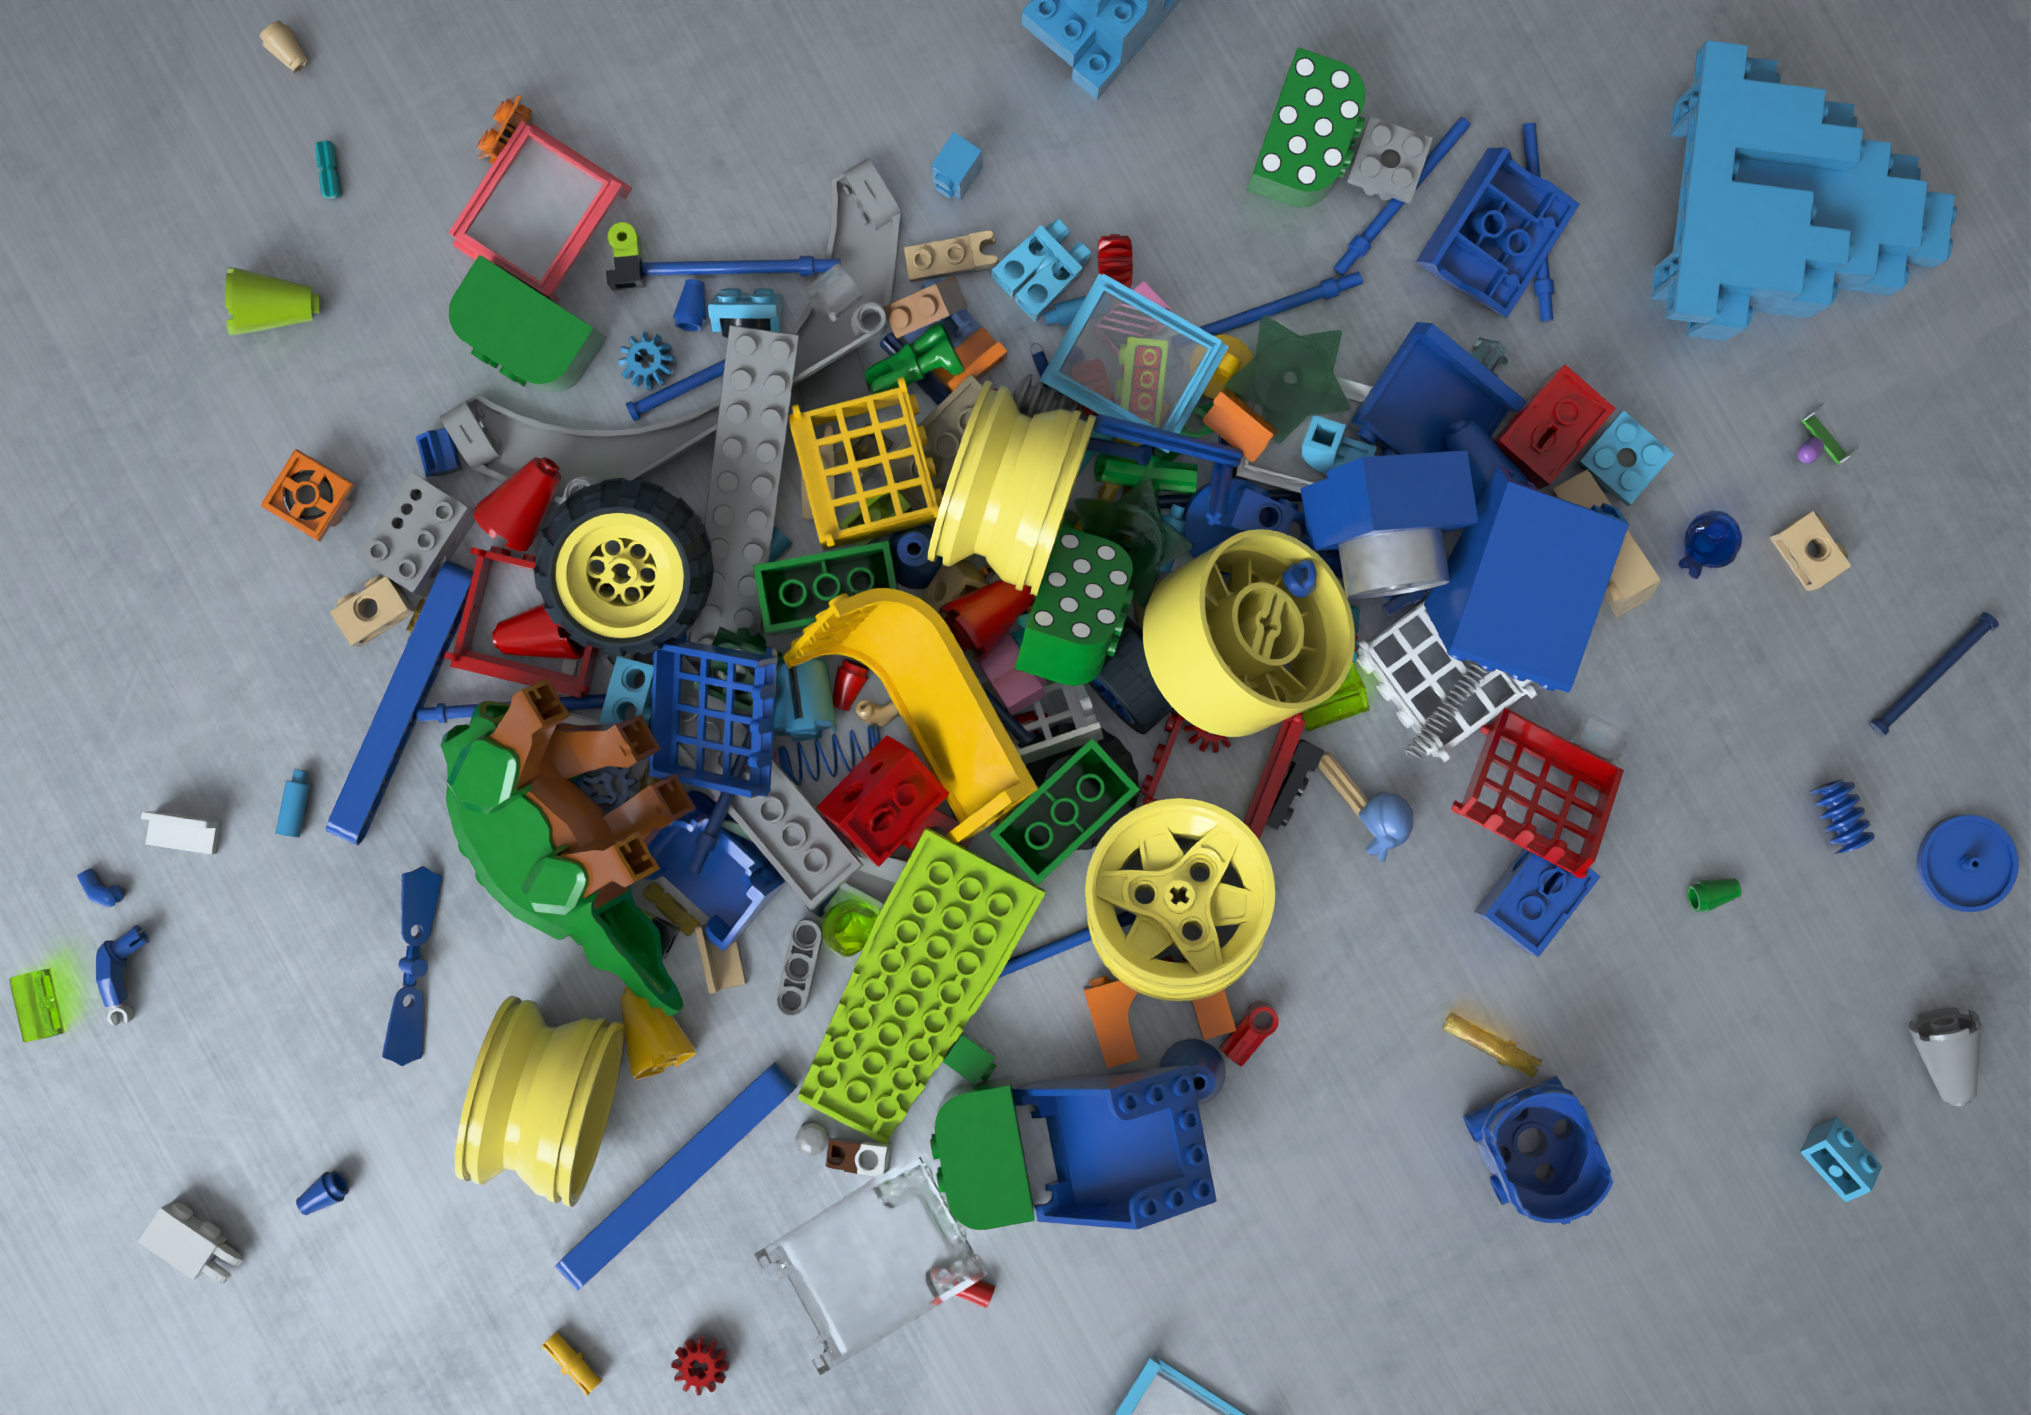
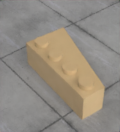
[1551,469,1661,618]

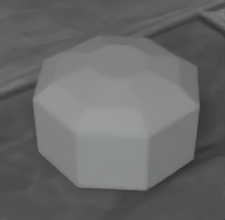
[795,1121,829,1156]

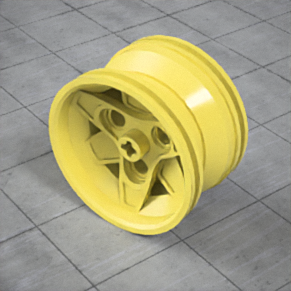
[927,380,1096,596]
[1085,798,1275,1002]
[455,996,625,1207]

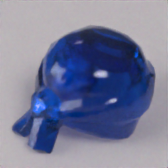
[1679,510,1742,579]

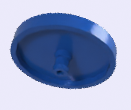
[1182,477,1271,575]
[1917,815,2019,912]

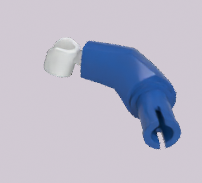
[96,925,150,1025]

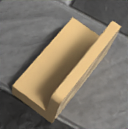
[695,924,747,994]

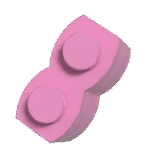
[974,635,1047,715]

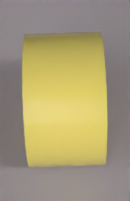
[1143,529,1355,737]

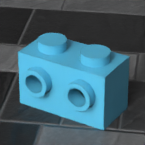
[1800,1116,1882,1202]

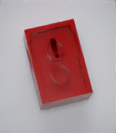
[1493,364,1616,490]
[816,735,950,867]

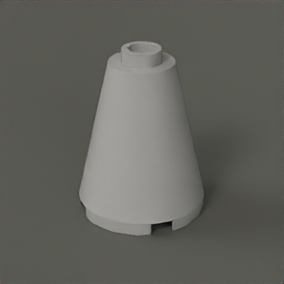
[1909,1008,1981,1106]

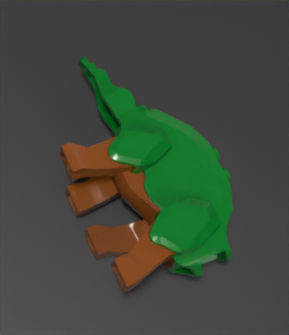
[440,678,696,1016]

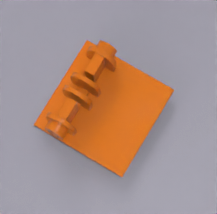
[477,95,532,165]

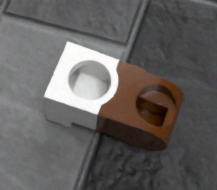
[825,1138,893,1178]

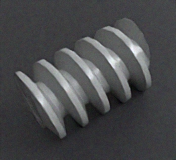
[1012,374,1079,418]

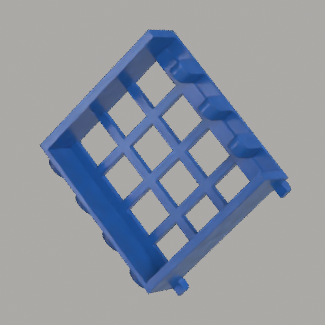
[648,633,778,798]

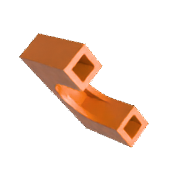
[1083,956,1236,1068]

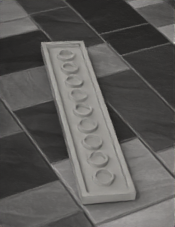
[688,325,799,663]
[598,652,864,910]

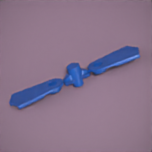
[382,866,442,1066]

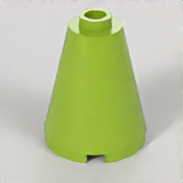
[225,267,320,336]

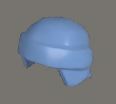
[1358,792,1414,862]

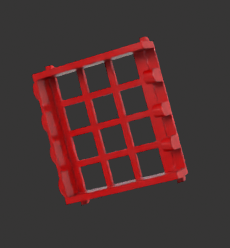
[1451,707,1624,878]

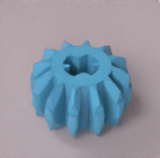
[618,332,676,390]

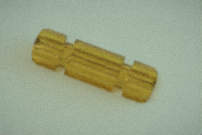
[642,882,700,936]

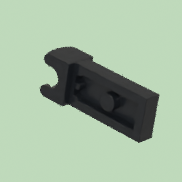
[1266,739,1324,830]

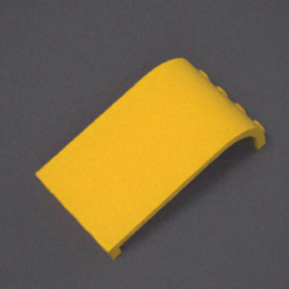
[783,588,1038,844]

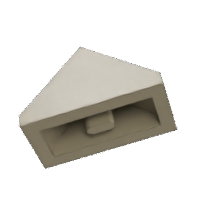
[833,423,894,485]

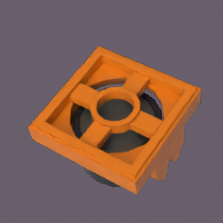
[260,448,356,542]

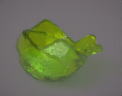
[822,899,877,957]

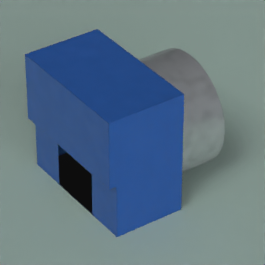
[1300,450,1478,599]

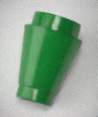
[1687,878,1741,913]

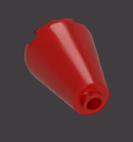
[473,457,562,552]
[939,579,1034,663]
[492,603,585,660]

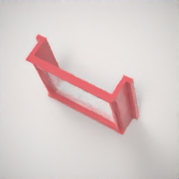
[448,120,632,304]

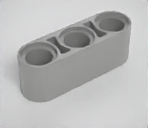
[776,918,824,1016]

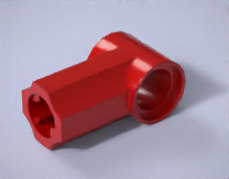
[1219,1001,1279,1067]

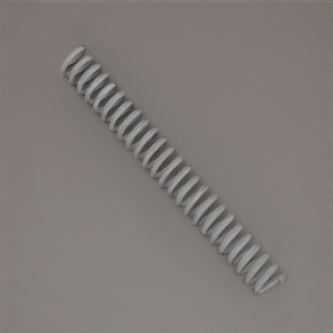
[1404,662,1489,759]

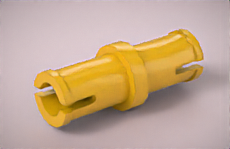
[541,1331,603,1396]

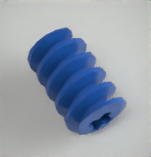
[1810,779,1875,854]

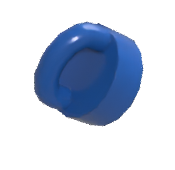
[1282,559,1317,598]

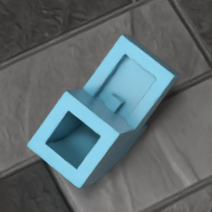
[1302,415,1377,475]

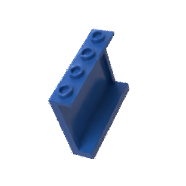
[1349,322,1527,456]

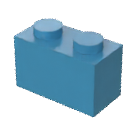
[931,132,983,200]

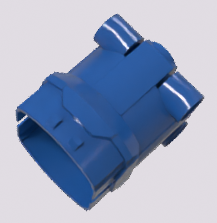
[1463,1076,1614,1225]

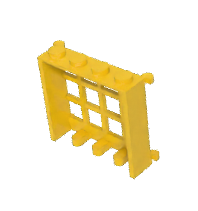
[788,377,943,551]

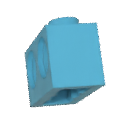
[599,656,654,728]

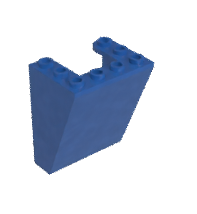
[1424,465,1629,693]
[1012,1065,1217,1230]

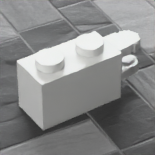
[138,1202,243,1284]

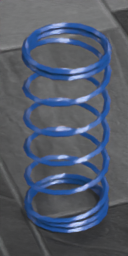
[778,724,881,786]

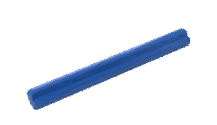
[1094,414,1243,467]

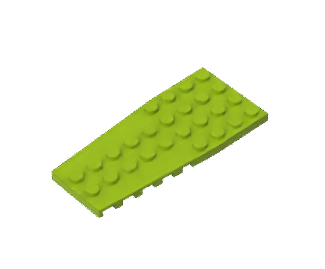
[798,827,1046,1144]

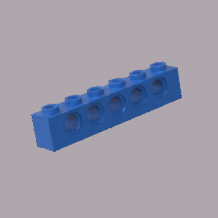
[1222,485,1410,604]

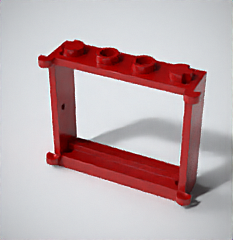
[444,546,614,699]
[1139,712,1306,840]

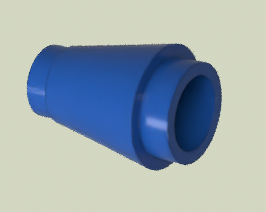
[673,279,706,332]
[296,1171,349,1216]

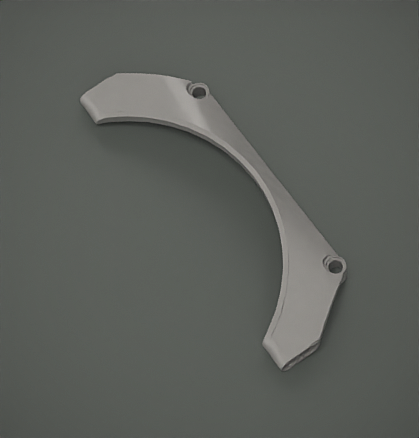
[440,158,901,504]

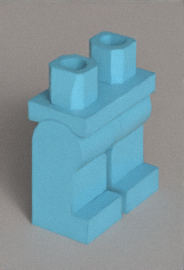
[991,219,1092,323]

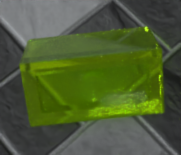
[1302,663,1370,732]
[9,968,65,1042]

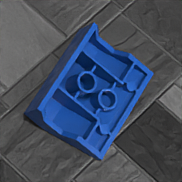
[1416,147,1580,318]

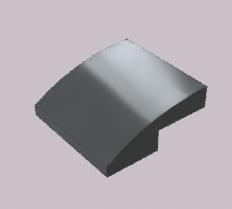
[798,347,870,412]

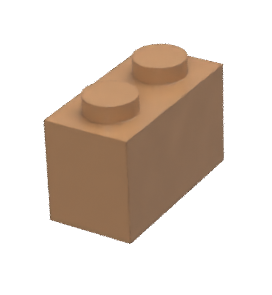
[883,276,968,339]

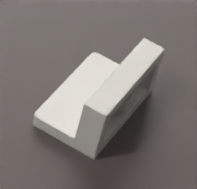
[141,811,221,854]

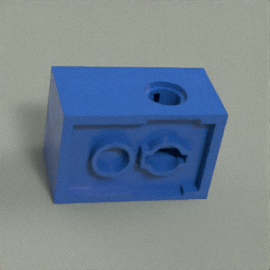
[1474,834,1601,957]

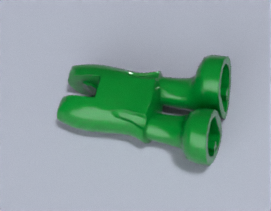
[864,321,965,394]

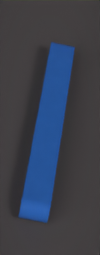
[326,560,474,846]
[555,1062,797,1291]

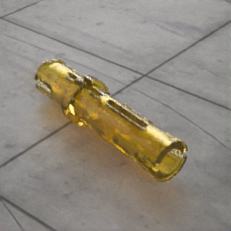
[1442,1012,1542,1078]

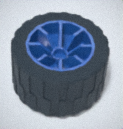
[1089,625,1174,735]

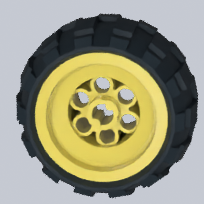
[533,477,714,657]

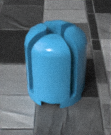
[773,654,838,742]

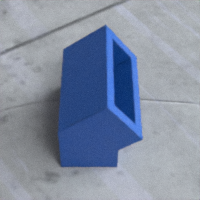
[416,428,462,477]

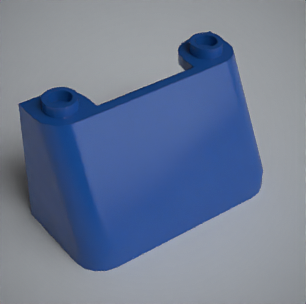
[643,790,786,952]

